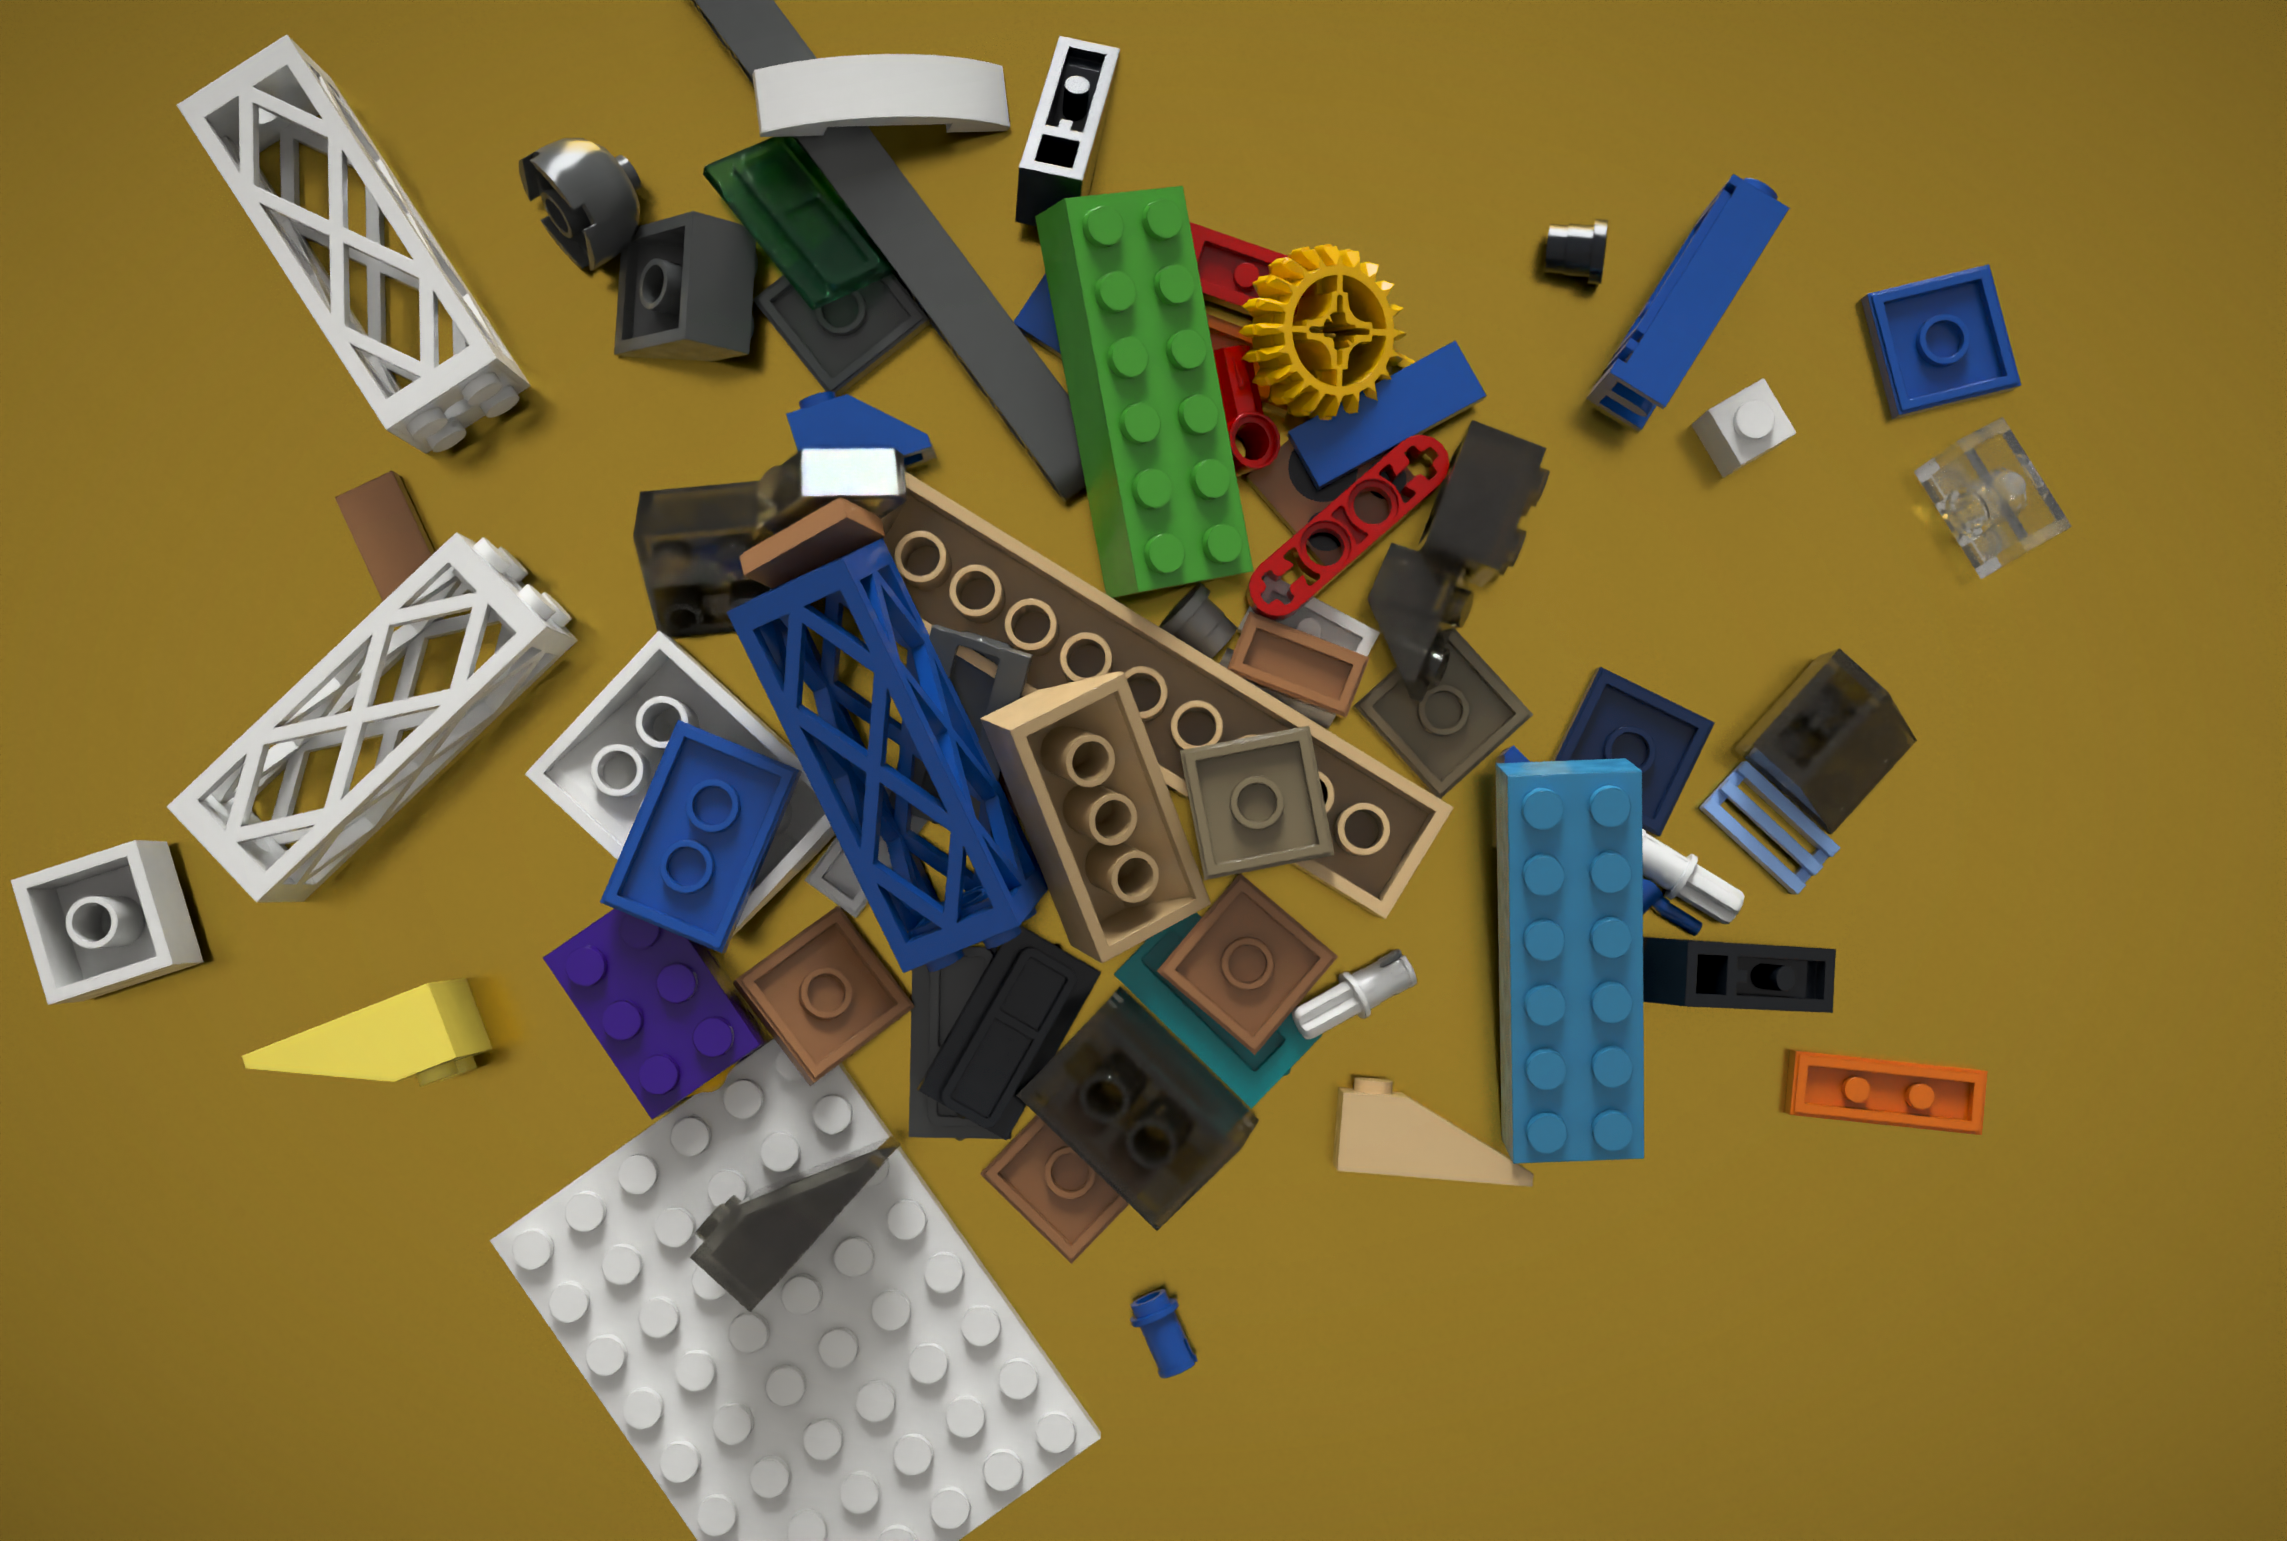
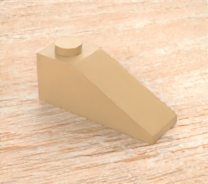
[1333,1077,1533,1187]

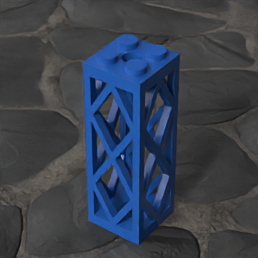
[727,538,1048,973]

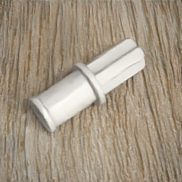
[1642,829,1745,924]
[1291,949,1417,1039]

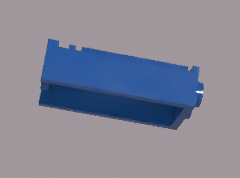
[1586,174,1789,432]

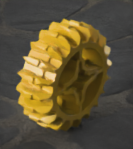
[1238,244,1407,420]

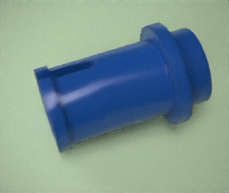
[1130,1289,1198,1378]

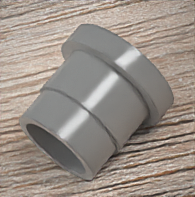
[1159,583,1237,658]

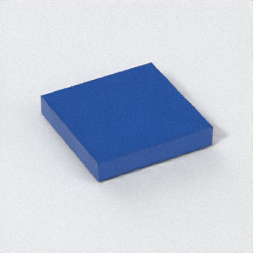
[1861,264,2021,419]

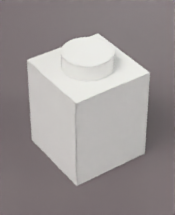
[1691,378,1797,478]

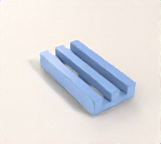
[1699,761,1841,894]

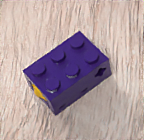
[543,908,772,1119]

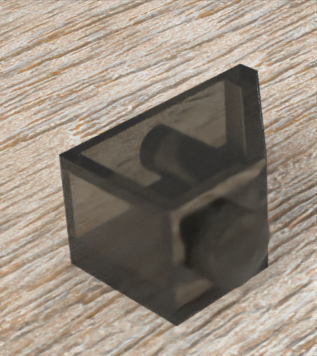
[756,448,907,537]

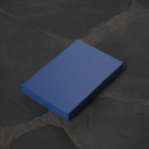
[600,720,802,953]

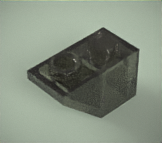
[1367,543,1474,702]

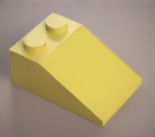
[241,978,493,1087]

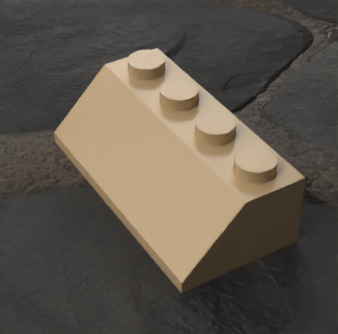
[980,671,1211,963]

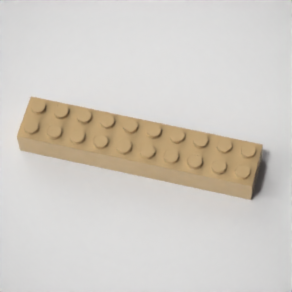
[872,468,1454,919]

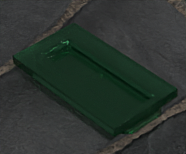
[703,136,896,311]

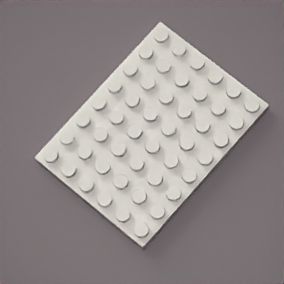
[490,1039,1101,1541]

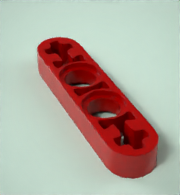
[1246,435,1450,621]

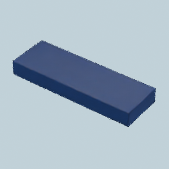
[1287,340,1487,491]

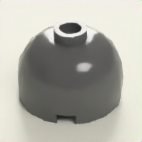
[519,138,641,271]

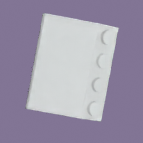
[525,631,835,937]

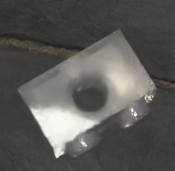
[1914,417,2072,579]

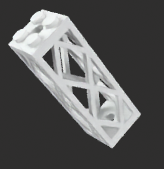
[177,34,531,454]
[167,532,578,903]

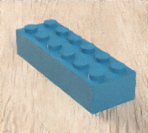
[1496,758,1644,1164]

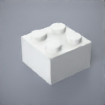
[10,840,204,1005]

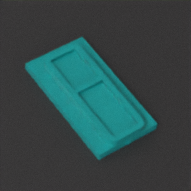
[1114,912,1322,1109]

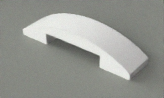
[752,54,1010,137]

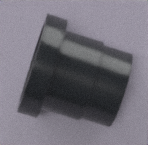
[1545,219,1608,284]

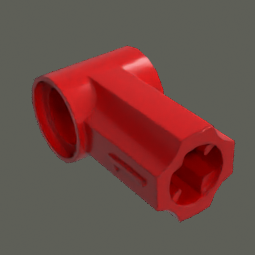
[1213,345,1280,477]

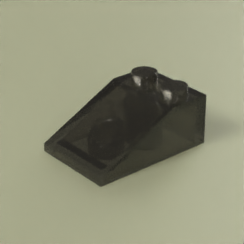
[690,1136,901,1312]

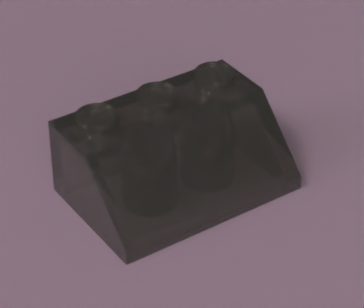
[1017,987,1259,1231]

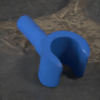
[1643,879,1702,936]

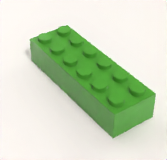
[1035,186,1254,598]

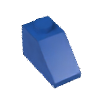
[786,391,937,497]

